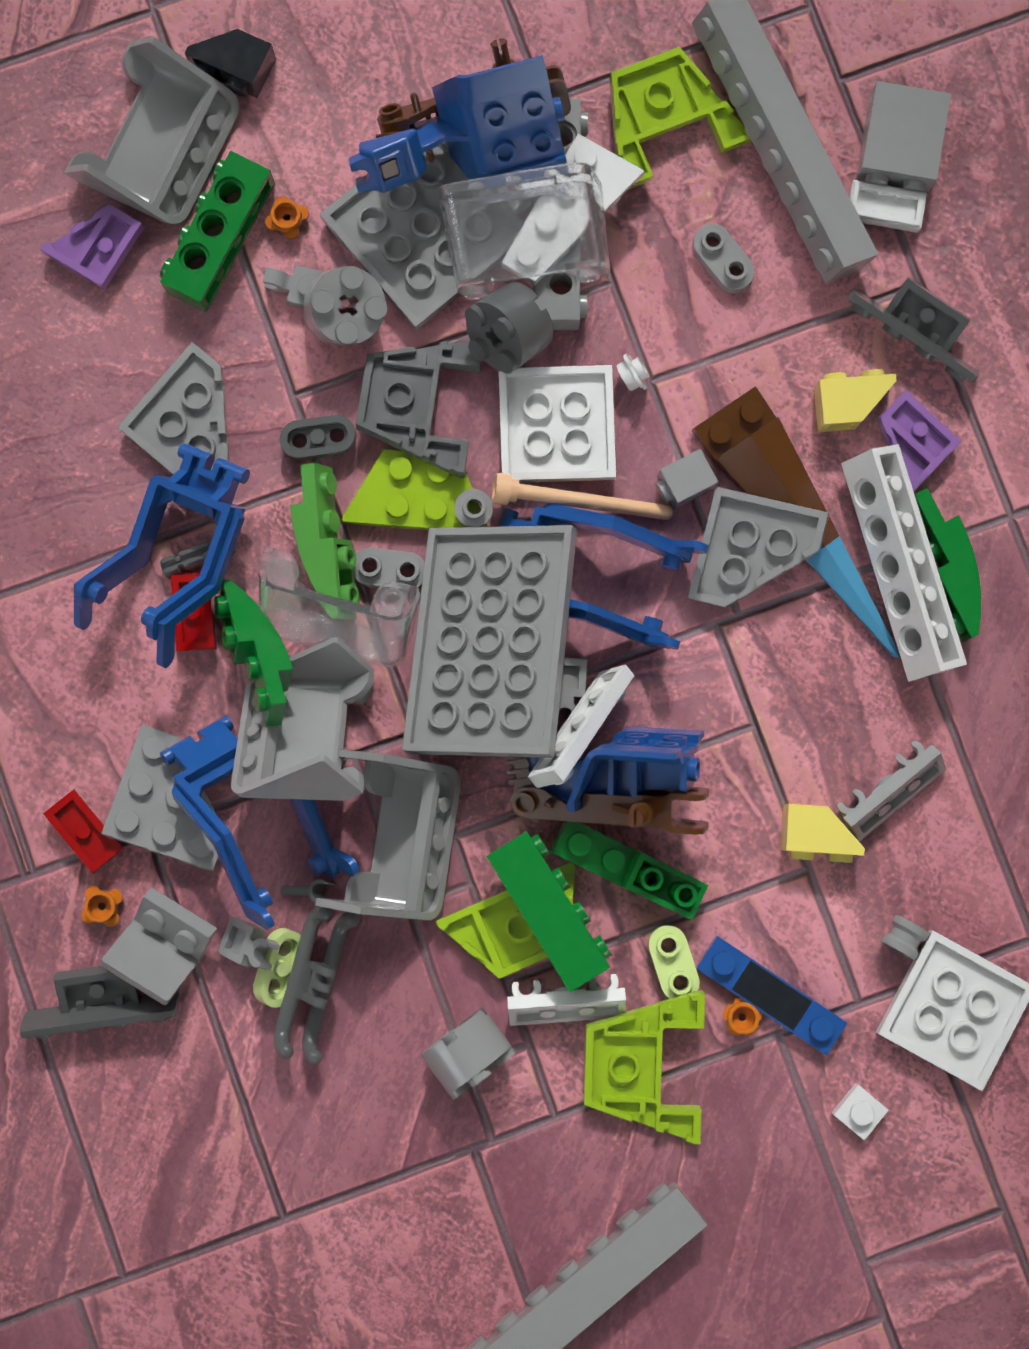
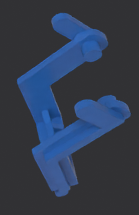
[74,443,250,668]
[499,503,709,650]
[160,715,360,930]

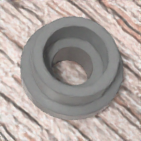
[454,489,493,527]

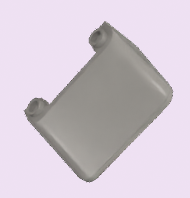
[64,36,239,224]
[231,637,374,801]

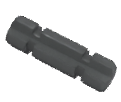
[160,541,235,579]

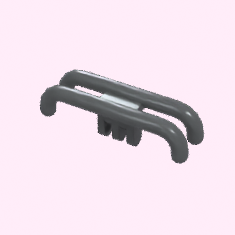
[274,906,360,1065]

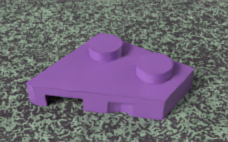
[40,204,144,290]
[877,390,962,492]

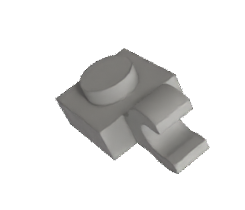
[263,265,323,309]

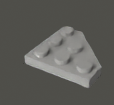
[118,342,230,474]
[688,487,830,608]
[101,725,218,872]

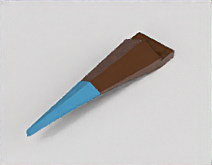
[692,386,899,657]

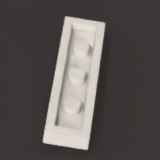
[528,664,634,788]

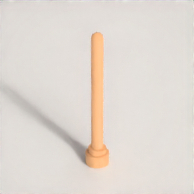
[492,473,673,520]

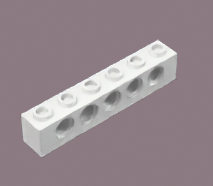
[841,444,967,682]

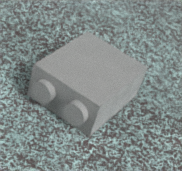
[856,81,951,193]

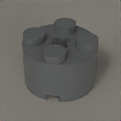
[465,282,553,374]

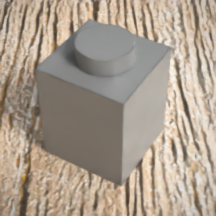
[655,449,718,510]

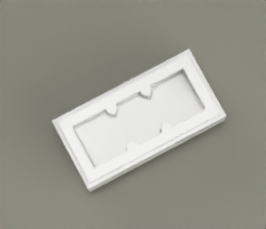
[849,180,927,233]

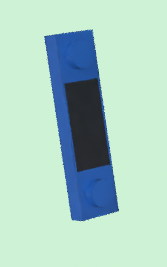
[695,935,847,1055]

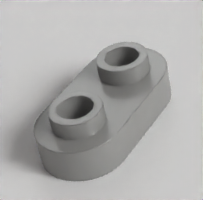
[692,224,754,294]
[354,547,425,592]

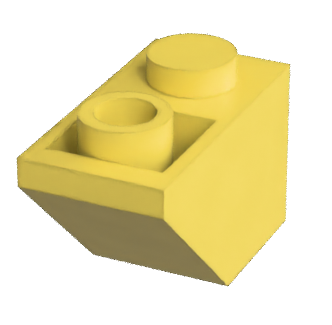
[814,369,897,433]
[781,804,865,863]

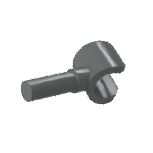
[281,879,337,902]

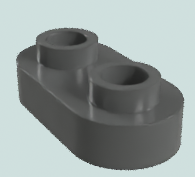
[280,415,357,461]

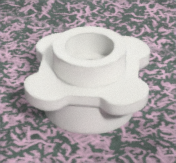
[616,353,649,391]

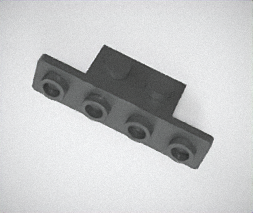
[848,277,979,383]
[19,966,180,1039]

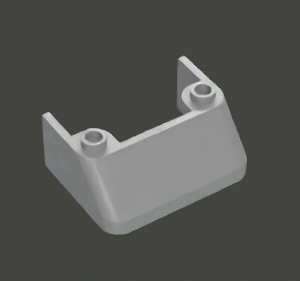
[315,749,461,920]

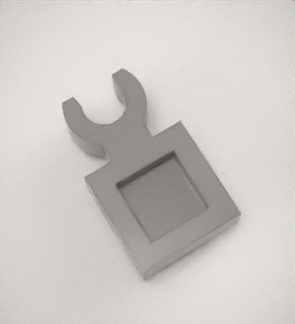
[559,658,588,713]
[217,916,279,970]

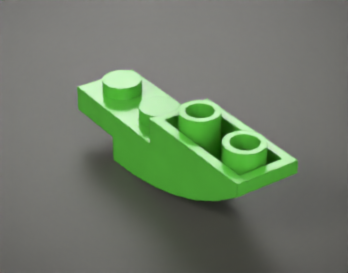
[290,463,359,617]

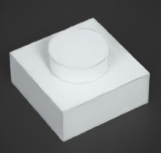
[832,1083,888,1140]

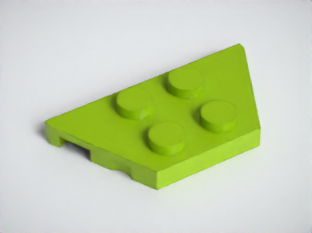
[342,449,488,530]
[436,862,575,979]

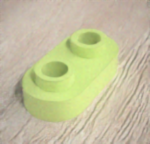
[648,925,700,999]
[253,928,301,1008]

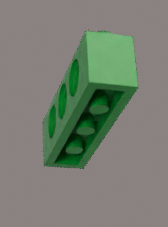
[160,150,275,313]

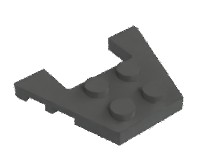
[356,340,482,478]

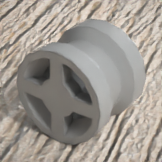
[881,914,930,961]

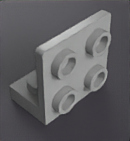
[100,887,217,1005]

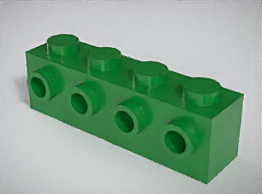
[486,831,612,993]

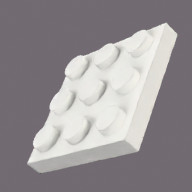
[499,365,616,483]
[876,930,1029,1091]

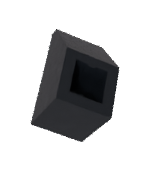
[185,29,276,98]

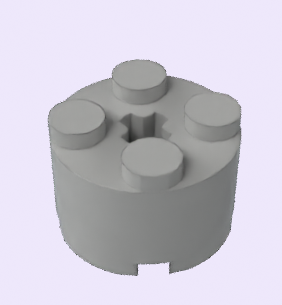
[303,266,388,346]
[421,1008,516,1100]

